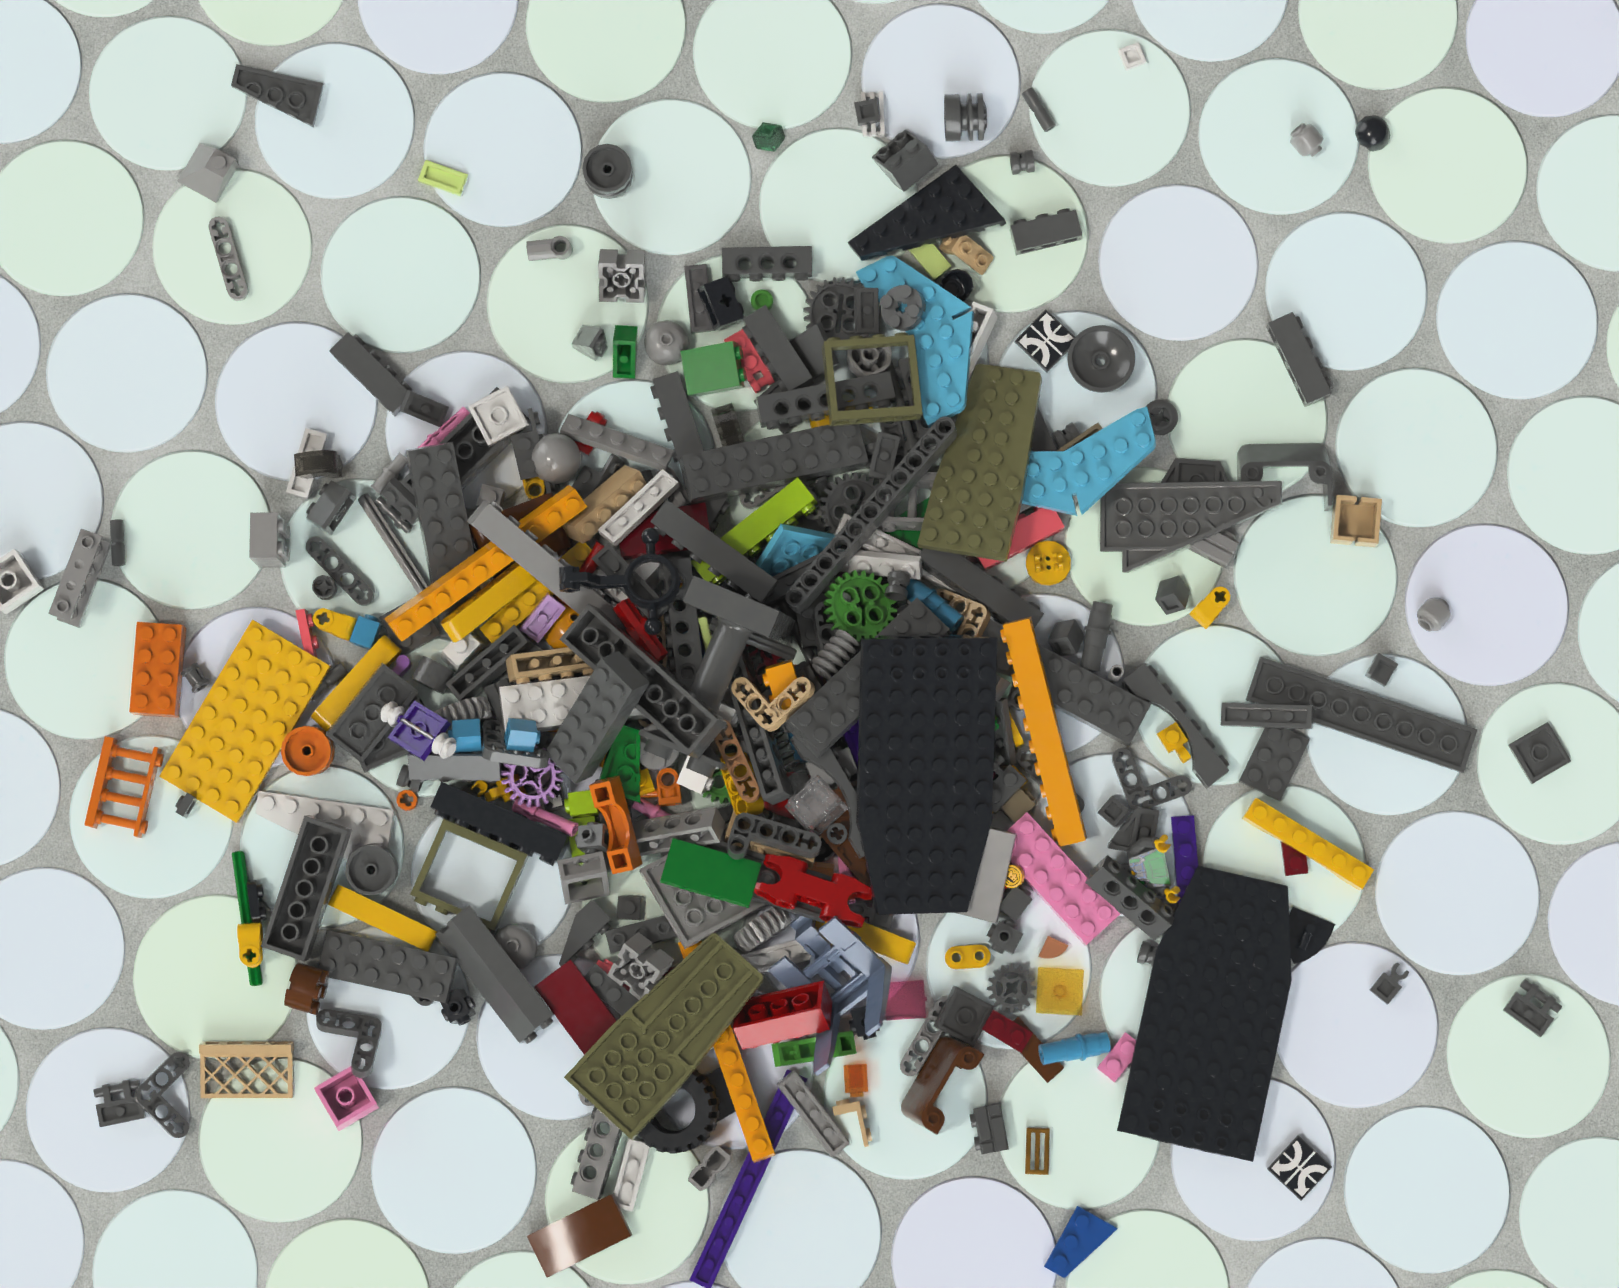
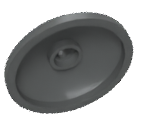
[1067,325,1135,393]

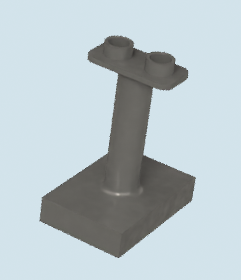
[638,576,797,778]

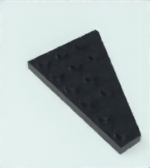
[847,165,1006,261]

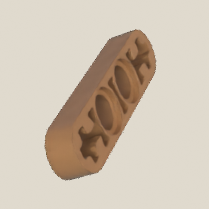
[714,719,761,803]

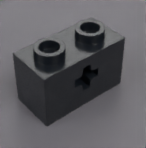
[697,276,744,331]

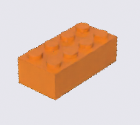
[129,622,186,718]

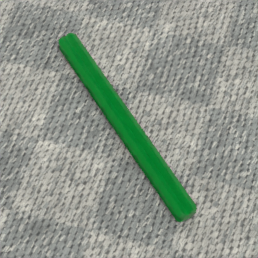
[232,851,263,986]

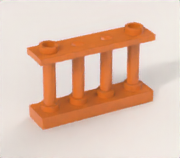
[84,736,164,838]

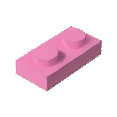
[1097,1032,1136,1083]

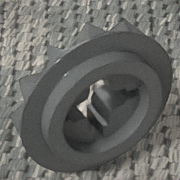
[1146,400,1178,436]

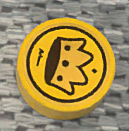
[1005,864,1025,888]

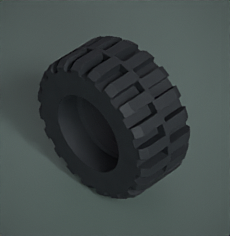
[637,1069,720,1154]

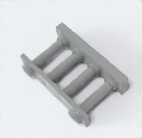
[878,472,937,532]
[48,528,112,628]

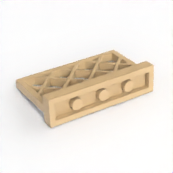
[199,1041,294,1098]

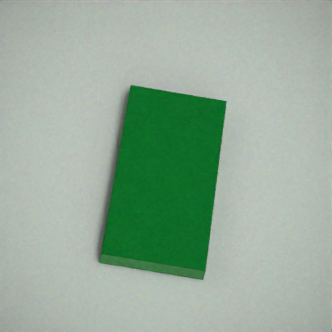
[660,838,762,908]

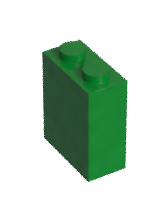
[680,341,747,397]

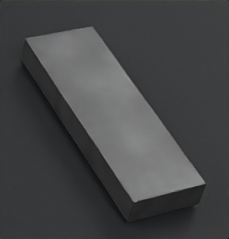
[684,264,714,334]

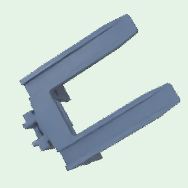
[768,916,892,1076]

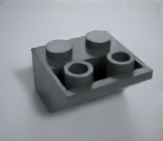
[872,129,938,192]

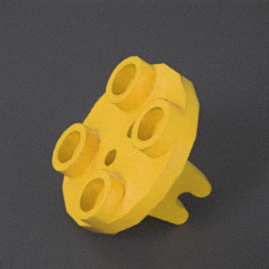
[1026,541,1071,586]

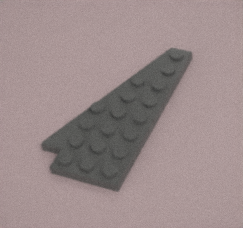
[1100,481,1282,573]

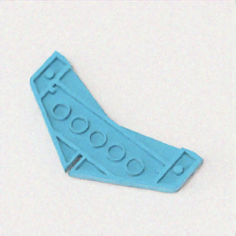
[856,256,974,428]
[1022,407,1156,516]

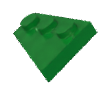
[599,725,640,803]

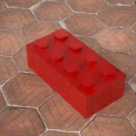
[733,980,832,1050]

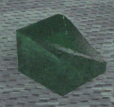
[752,122,785,152]

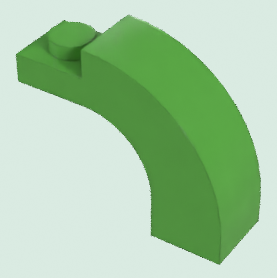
[771,1031,857,1067]

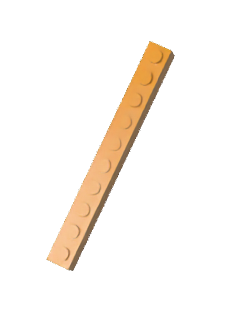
[384,485,587,642]
[1000,617,1087,847]
[678,940,776,1163]

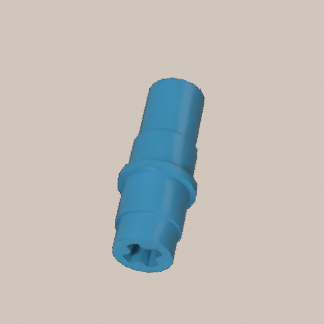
[906,579,964,633]
[1038,1032,1111,1065]

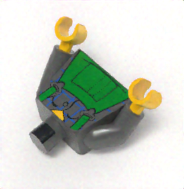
[1120,834,1181,903]

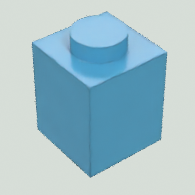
[350,614,382,650]
[504,718,541,752]
[448,719,482,753]

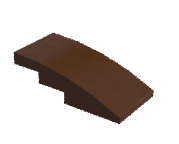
[527,1193,632,1278]

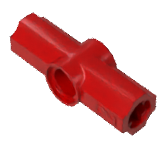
[613,598,668,662]

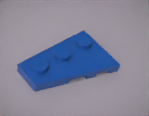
[1044,1206,1118,1278]

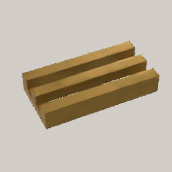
[1025,1128,1050,1175]

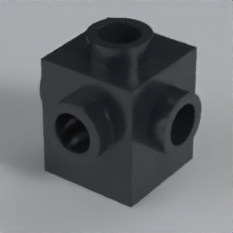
[440,988,476,1026]
[848,1006,883,1040]

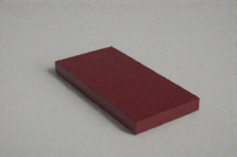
[619,502,710,560]
[534,959,617,1055]

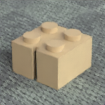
[1330,495,1382,548]

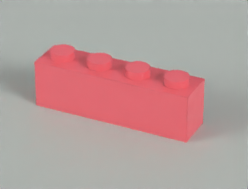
[976,507,1065,572]

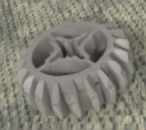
[434,696,493,734]
[733,907,792,954]

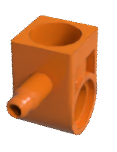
[640,768,682,807]

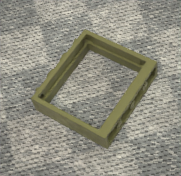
[822,332,923,426]
[410,819,529,932]

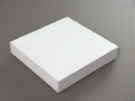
[468,385,529,447]

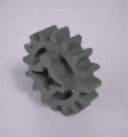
[987,963,1037,1013]

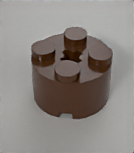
[284,963,329,1015]

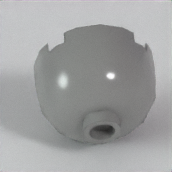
[644,320,689,366]
[847,334,892,377]
[494,924,537,970]

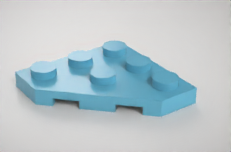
[755,524,835,577]

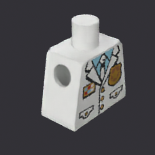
[441,630,487,674]

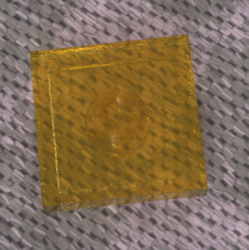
[1036,967,1084,1016]

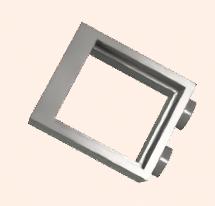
[557,851,610,905]

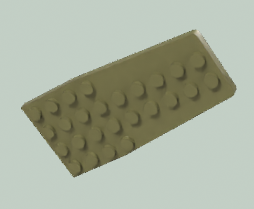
[917,364,1042,562]
[564,933,764,1140]

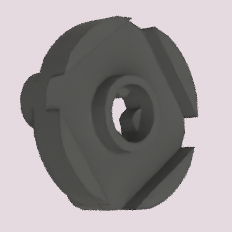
[880,285,926,331]

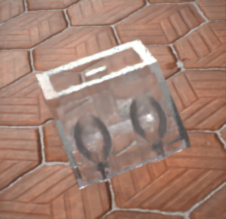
[785,775,848,836]

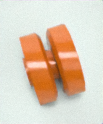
[281,726,335,776]

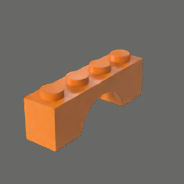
[589,776,643,874]

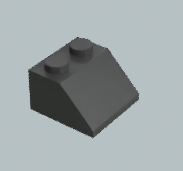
[306,480,356,535]

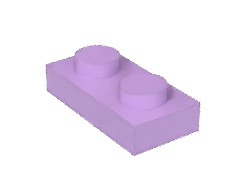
[520,592,566,643]

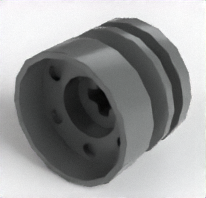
[944,93,987,142]

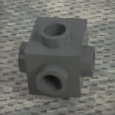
[575,822,609,855]
[986,920,1024,955]

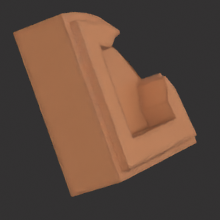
[1038,936,1069,959]

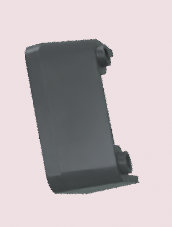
[1237,443,1333,511]

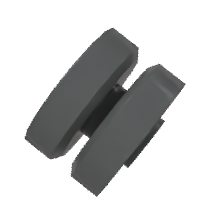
[582,144,633,199]
[345,843,399,896]

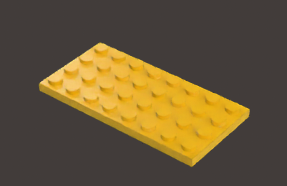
[159,620,331,823]

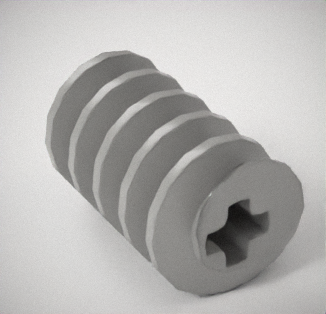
[812,630,859,680]

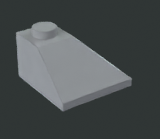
[178,143,239,203]

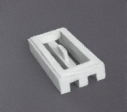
[861,91,885,137]

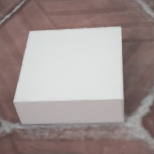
[1117,42,1147,71]

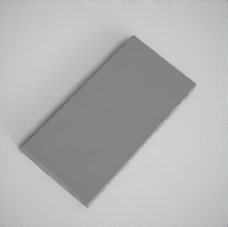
[956,827,1017,923]

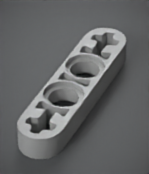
[208,216,248,302]
[900,996,948,1076]

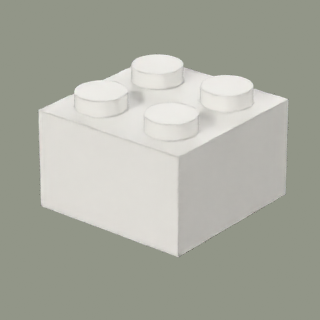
[0,548,44,615]

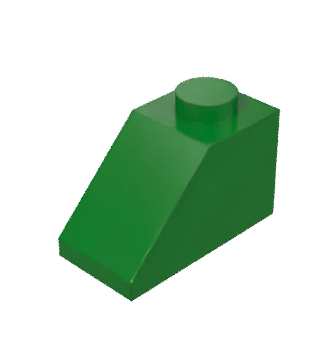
[613,325,638,379]

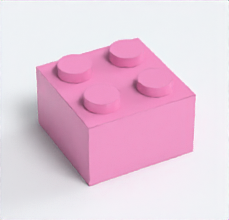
[314,1066,379,1132]

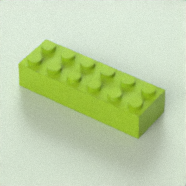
[691,477,818,586]

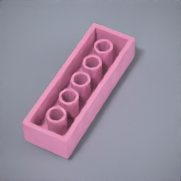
[1007,812,1120,946]

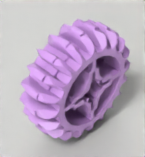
[501,746,563,807]

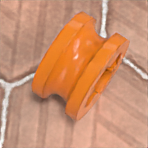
[396,790,418,811]

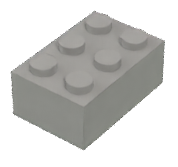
[249,512,290,568]

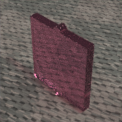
[885,980,927,1021]

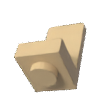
[939,235,994,275]
[832,1099,872,1147]

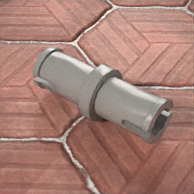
[370,452,408,495]

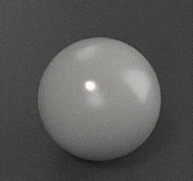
[532,433,581,484]

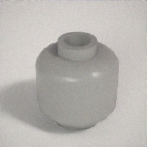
[1290,123,1324,157]
[1417,598,1451,632]

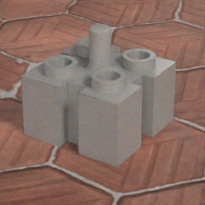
[598,249,645,303]
[607,932,674,1000]

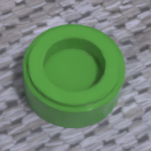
[751,289,773,311]

